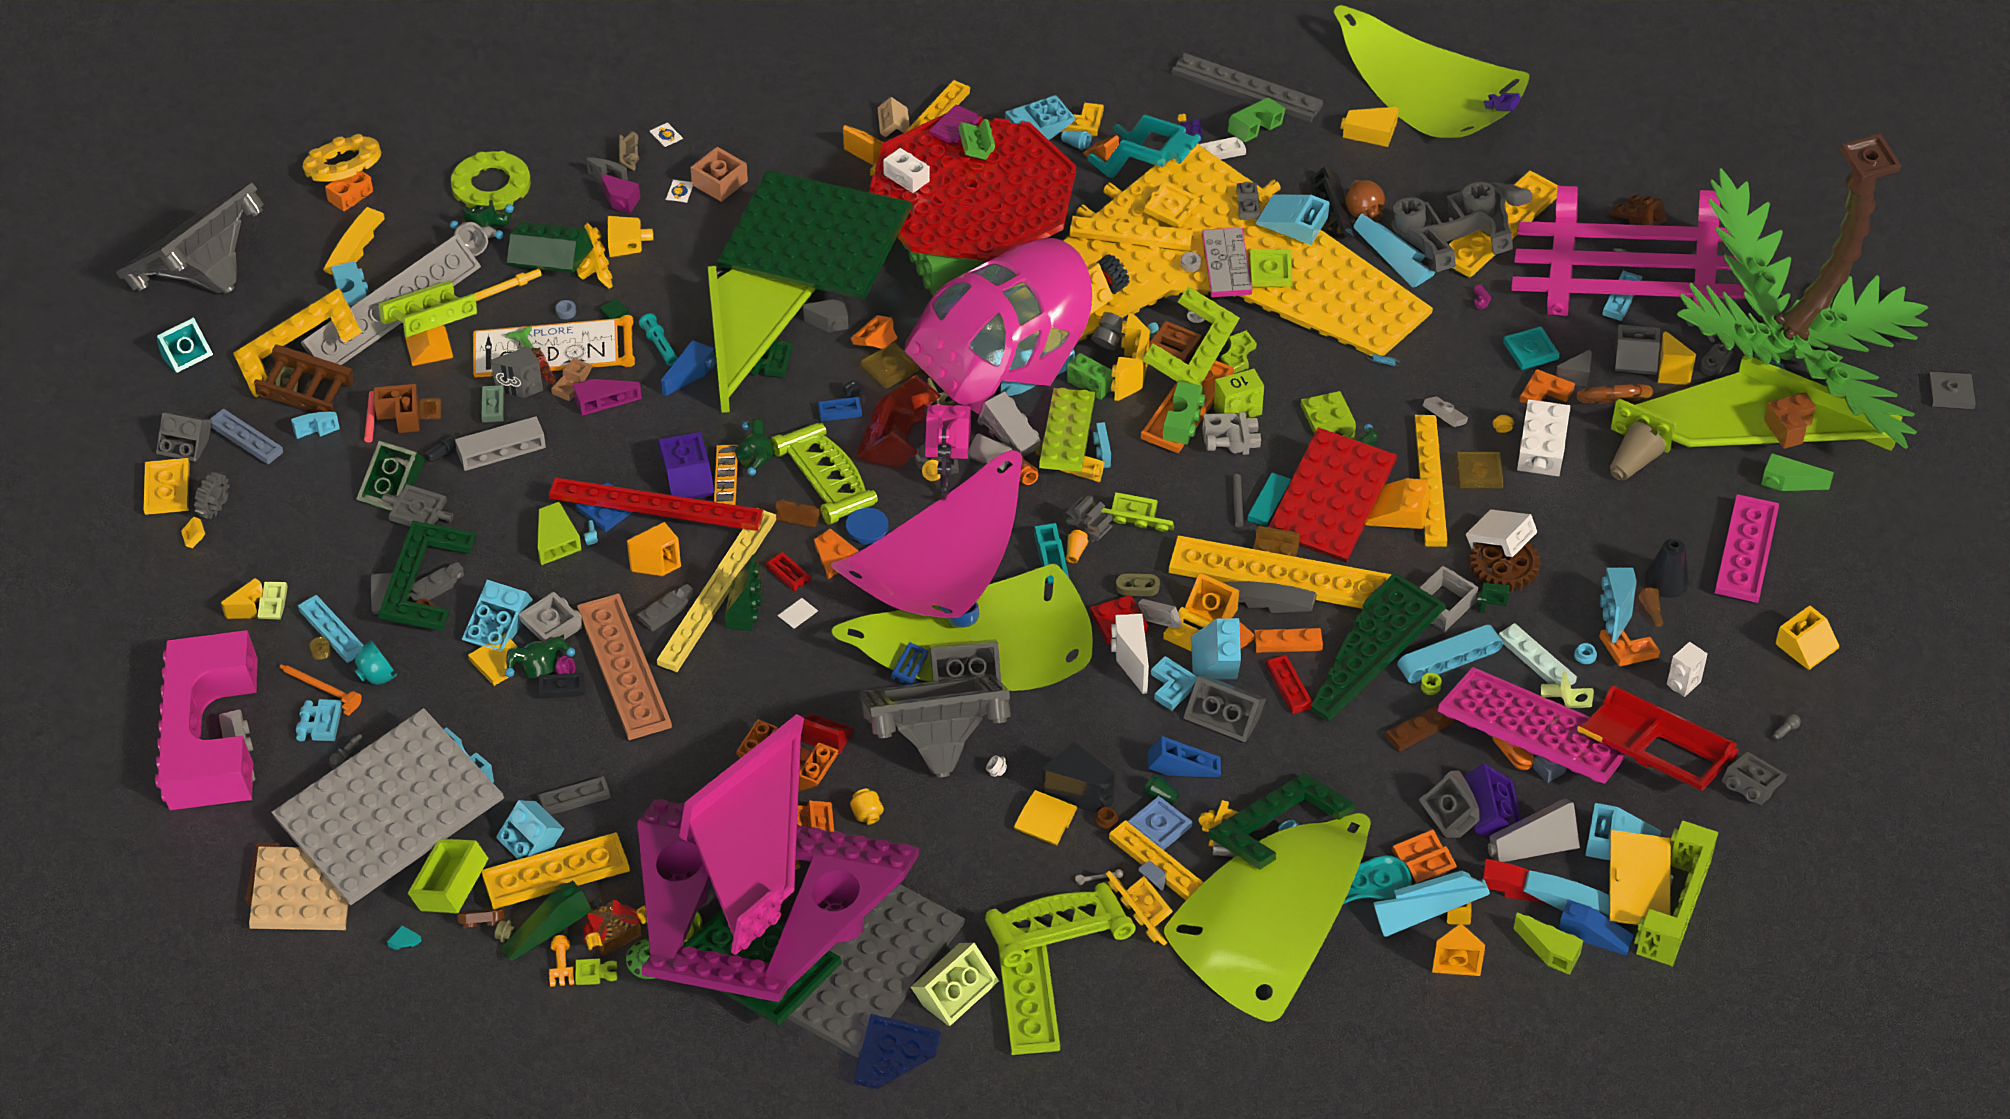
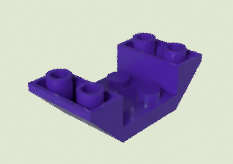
[657,431,714,499]

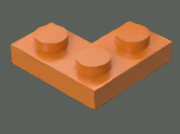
[1520,369,1575,404]
[1599,629,1660,666]

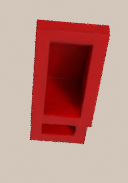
[1483,859,1548,904]

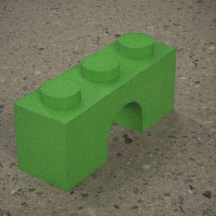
[1228,97,1286,142]
[1163,381,1206,445]

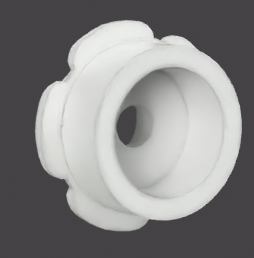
[986,755,1007,777]

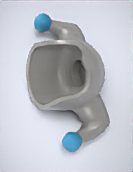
[453,222,504,256]

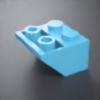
[496,800,564,860]

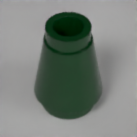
[1144,775,1180,805]

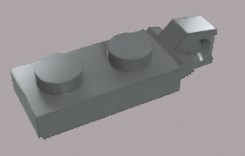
[409,562,464,603]
[637,584,694,632]

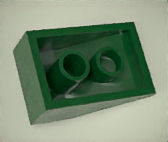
[356,441,425,511]

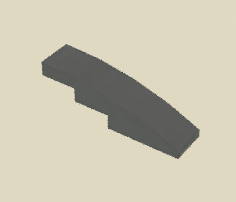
[1227,581,1317,613]

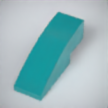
[1034,523,1069,584]

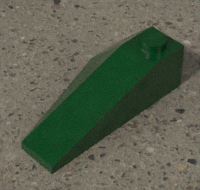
[501,880,592,962]

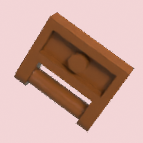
[1149,321,1202,364]

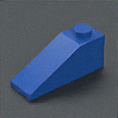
[661,340,716,396]
[1148,736,1221,777]
[1559,900,1633,956]

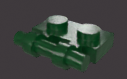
[751,341,793,378]

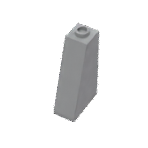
[1488,799,1580,862]

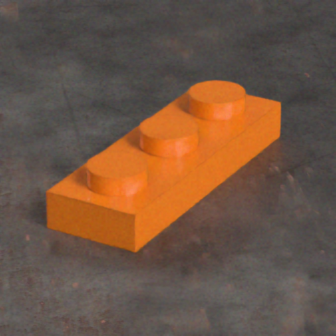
[1254,628,1323,653]

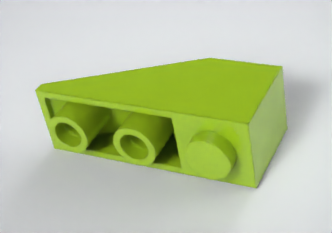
[1513,912,1584,975]

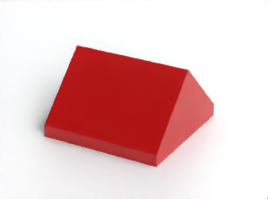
[801,714,854,755]

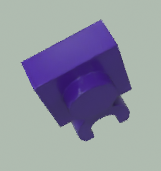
[1484,93,1521,111]

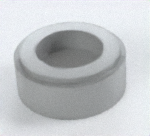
[1180,252,1201,272]

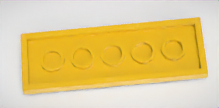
[481,832,630,909]

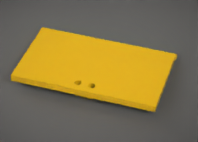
[1609,830,1671,925]

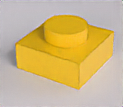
[181,517,205,548]

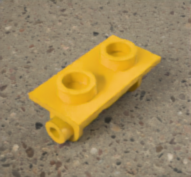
[1060,456,1105,482]

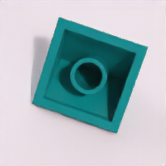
[156,318,213,373]

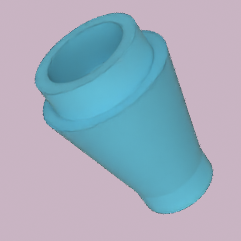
[1061,130,1092,150]

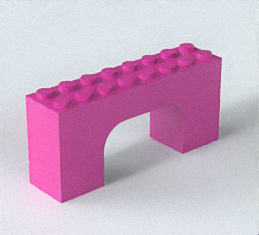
[155,630,258,810]

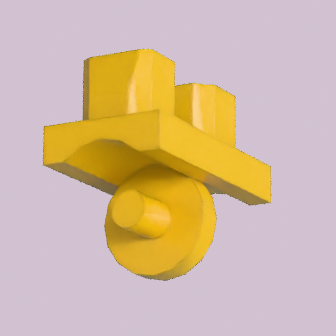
[1199,800,1238,847]

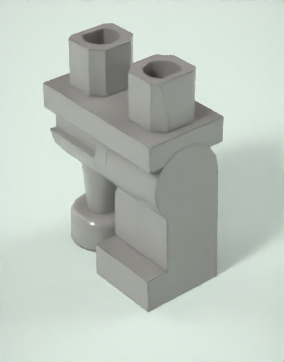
[1202,412,1261,455]

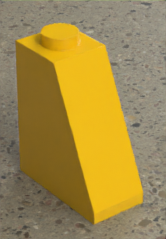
[1341,107,1399,147]

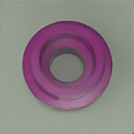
[555,656,575,674]

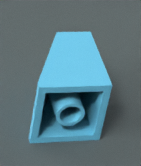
[1191,618,1241,679]

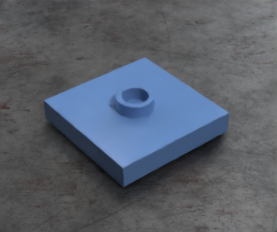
[1127,796,1192,850]

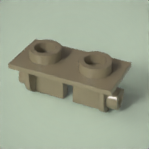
[619,132,639,171]

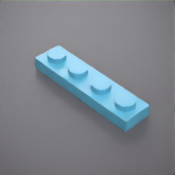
[298,595,364,663]

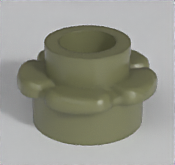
[494,920,514,943]

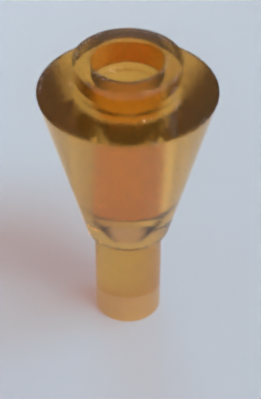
[1638,587,1664,627]

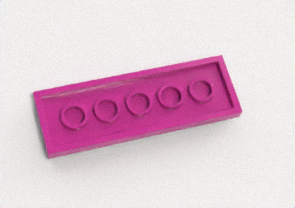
[1715,494,1779,603]

